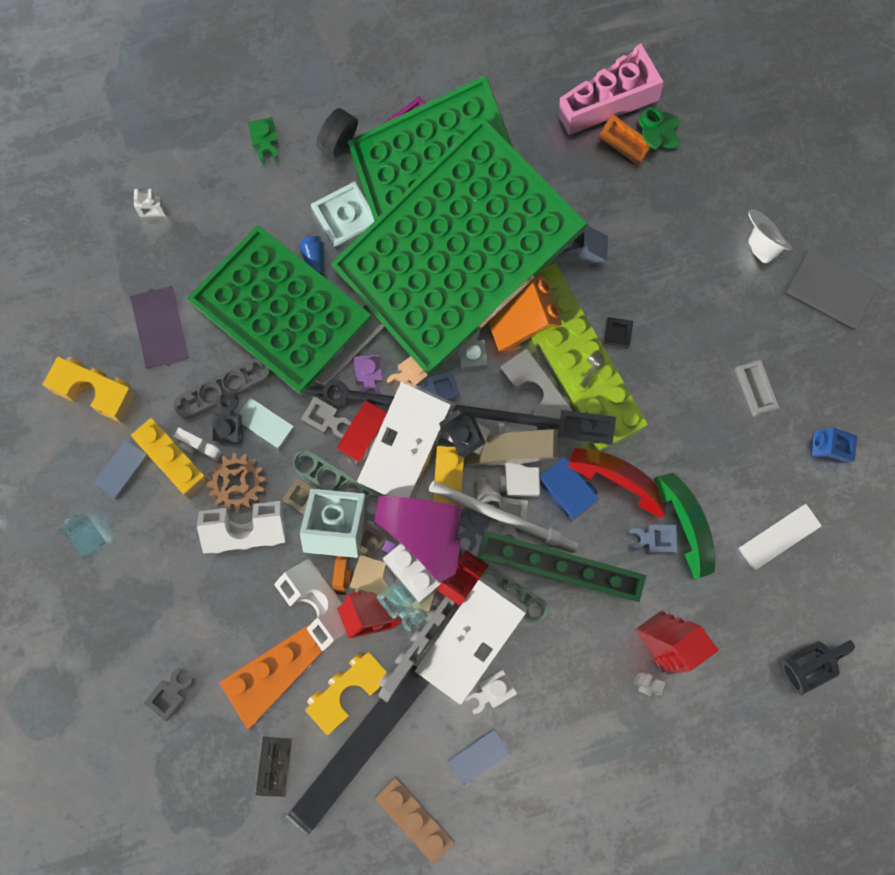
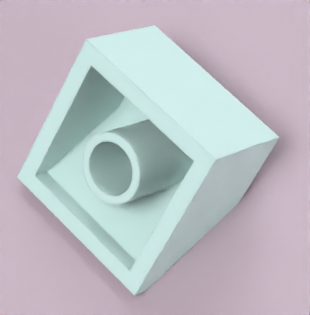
[300,489,365,558]

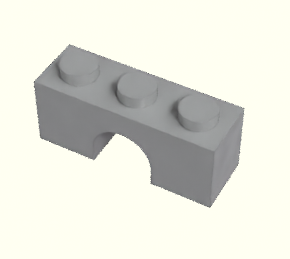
[499,349,573,430]

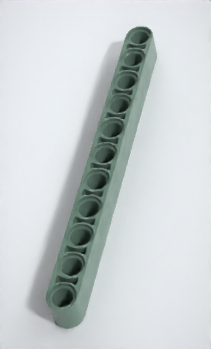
[293,451,549,624]

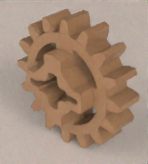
[206,453,267,512]

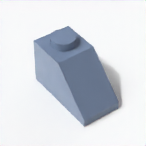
[555,226,608,266]

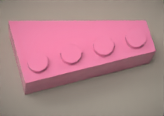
[558,44,663,135]

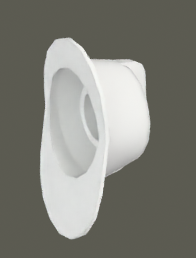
[748,209,793,263]

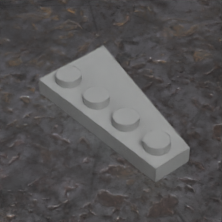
[315,291,385,387]
[378,597,455,702]

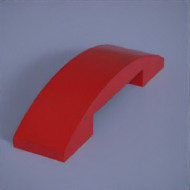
[568,448,667,518]

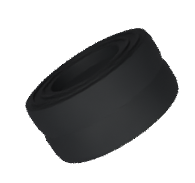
[316,108,358,158]

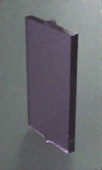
[130,286,189,369]

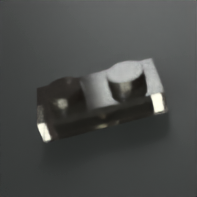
[256,736,292,797]

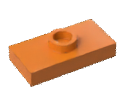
[598,114,651,165]

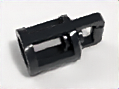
[781,640,856,695]

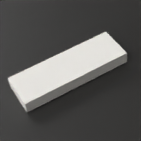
[738,504,822,570]

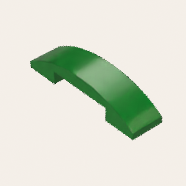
[653,473,715,580]

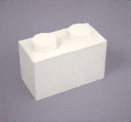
[383,544,441,605]

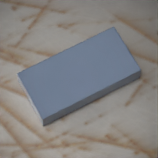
[93,440,149,499]
[448,729,510,785]

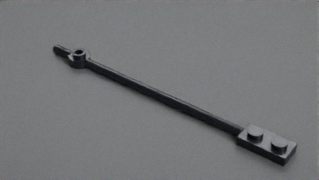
[297,380,616,445]

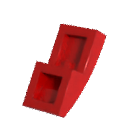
[337,400,388,462]
[437,550,489,606]

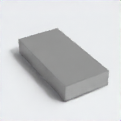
[735,359,780,417]

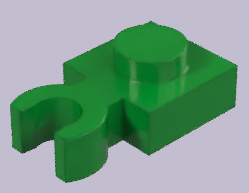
[248,117,278,164]

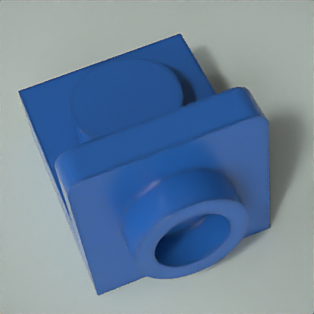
[812,427,857,462]

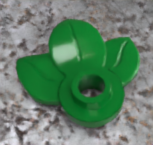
[638,107,681,149]

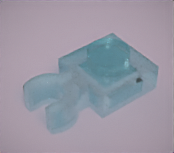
[376,578,426,632]

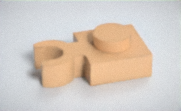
[387,356,435,392]

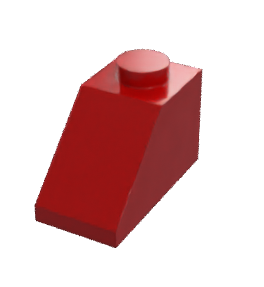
[337,591,407,639]

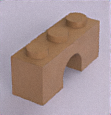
[374,776,455,865]

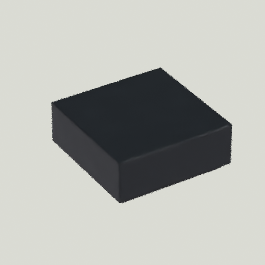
[603,317,633,348]

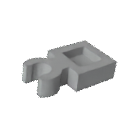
[301,396,351,438]
[633,673,668,698]

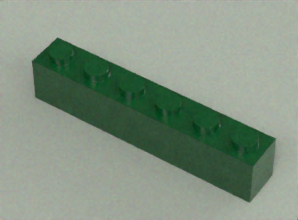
[477,530,647,602]

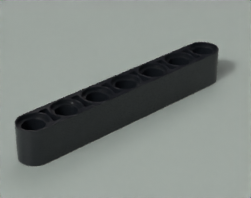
[286,665,430,836]

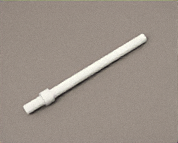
[429,481,579,553]

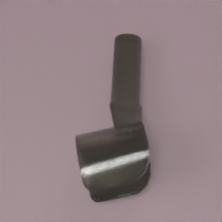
[580,350,605,388]

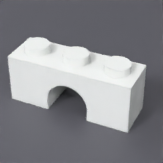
[498,414,540,499]
[197,501,286,554]
[274,558,347,651]

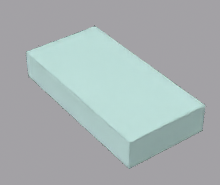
[239,398,295,449]

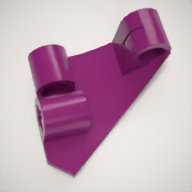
[374,496,463,583]

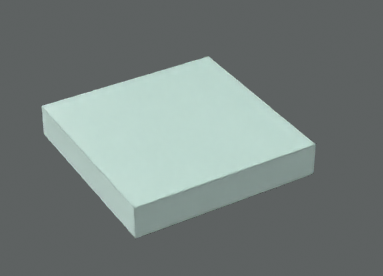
[311,181,374,249]

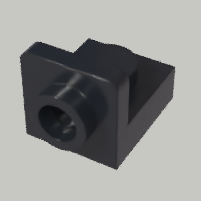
[439,409,486,458]

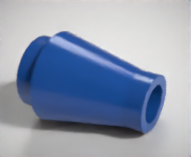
[299,236,325,275]

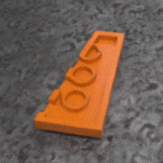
[219,621,324,730]

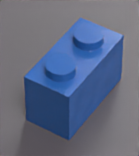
[539,457,599,522]

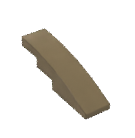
[463,429,558,468]

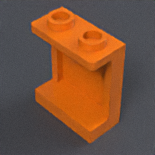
[488,276,562,352]

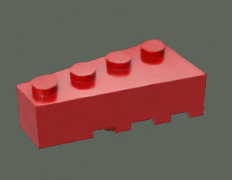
[635,610,719,675]

